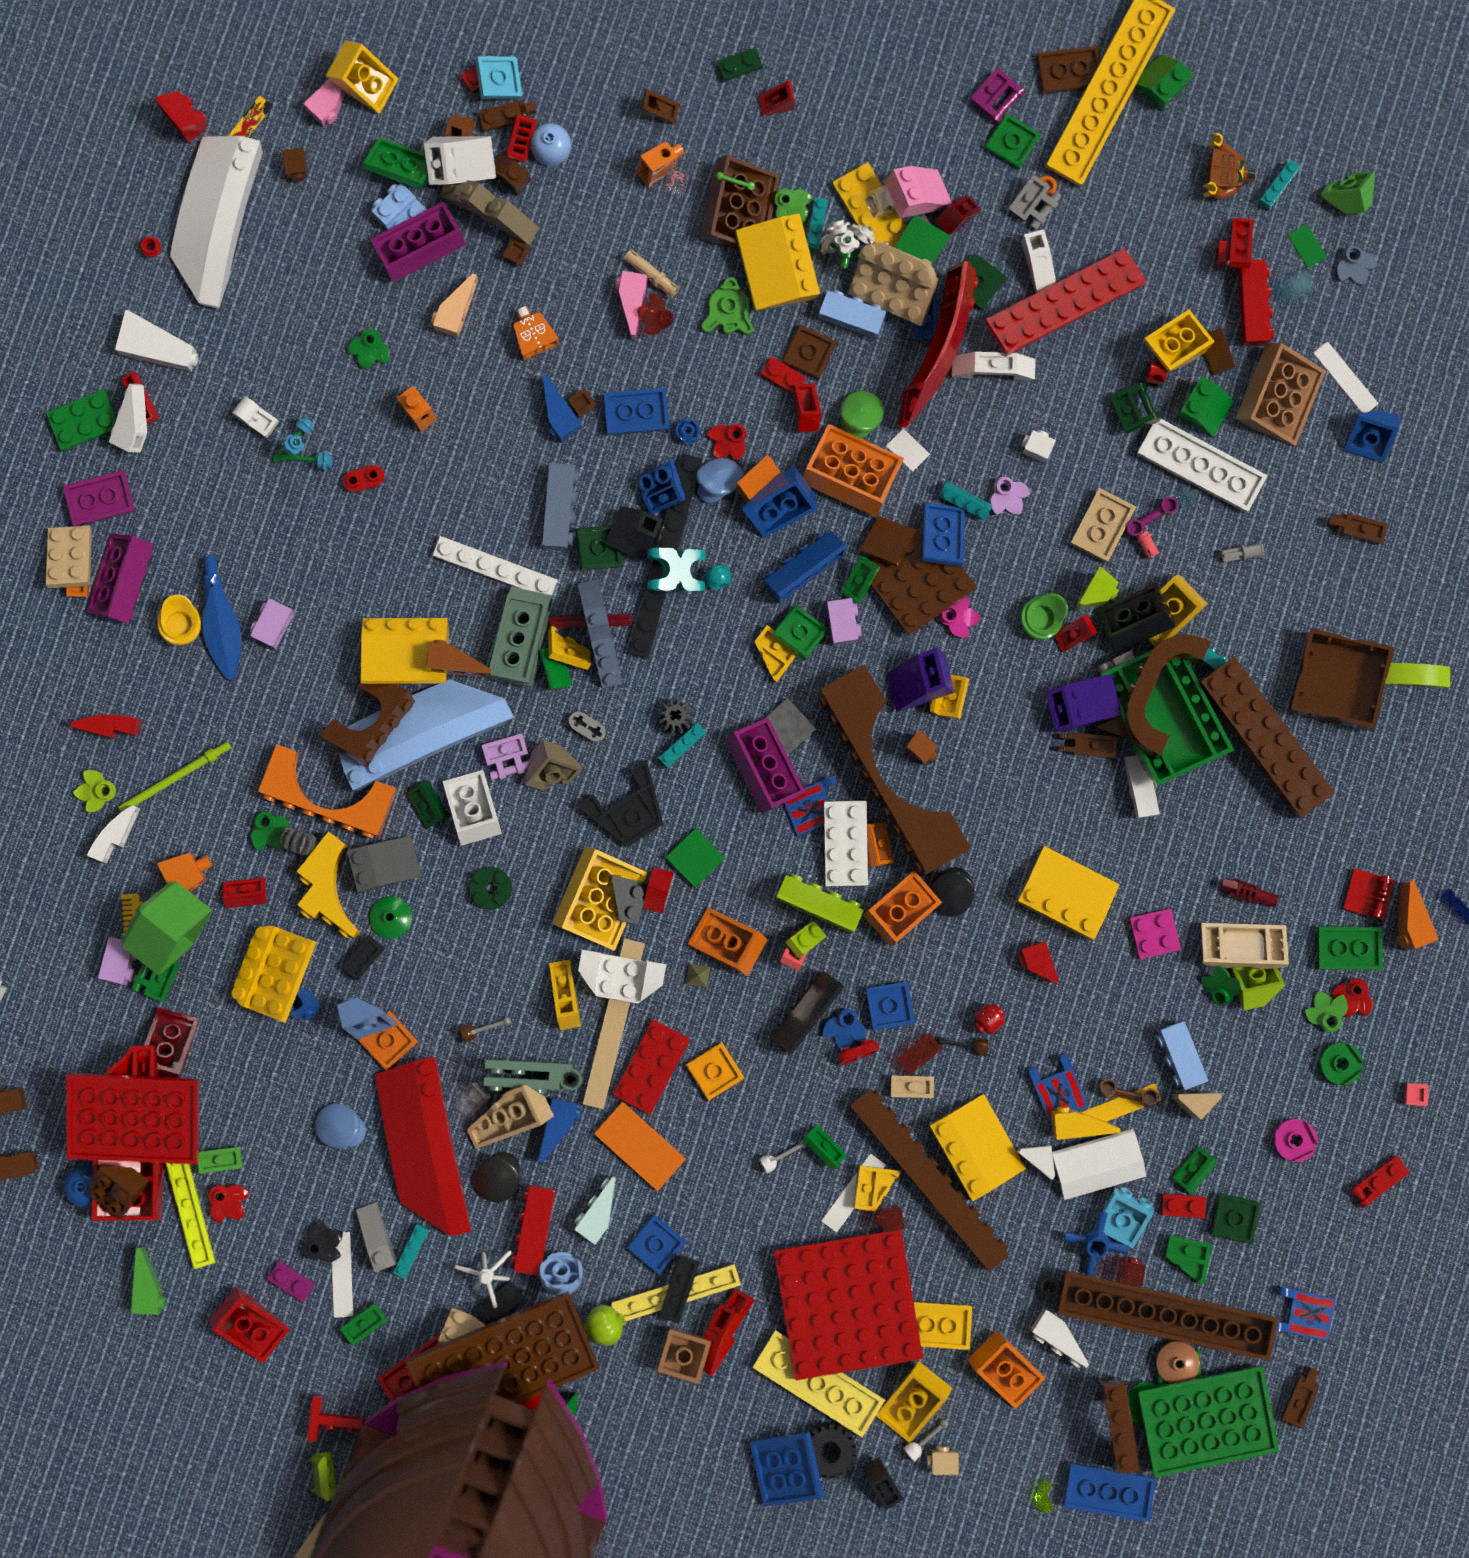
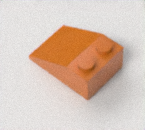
[863,871,942,947]
[1396,880,1439,951]
[688,907,768,977]
[967,1330,1046,1409]

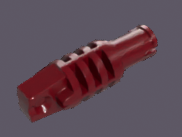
[1219,878,1279,908]

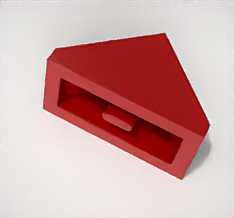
[759,80,795,116]
[643,867,674,913]

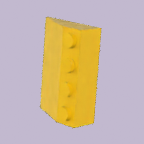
[735,213,820,311]
[361,618,449,684]
[552,846,648,951]
[1016,846,1119,941]
[928,1094,1026,1201]

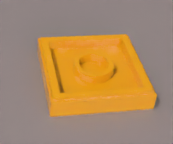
[686,1042,744,1101]

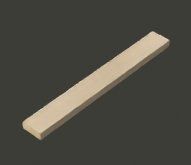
[583,938,645,1109]

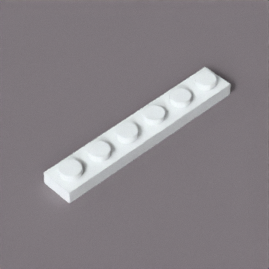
[433,536,558,595]

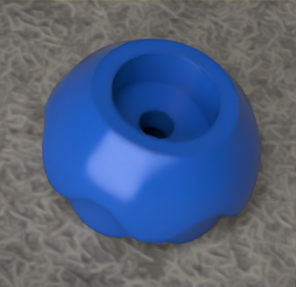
[675,418,701,444]

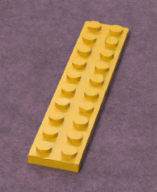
[1045,0,1175,187]

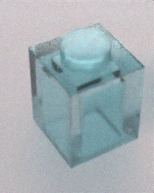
[1281,270,1317,304]

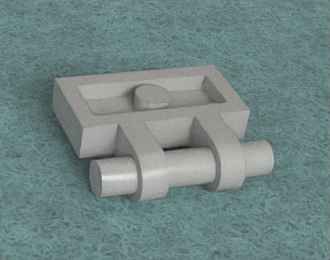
[1009,174,1062,229]

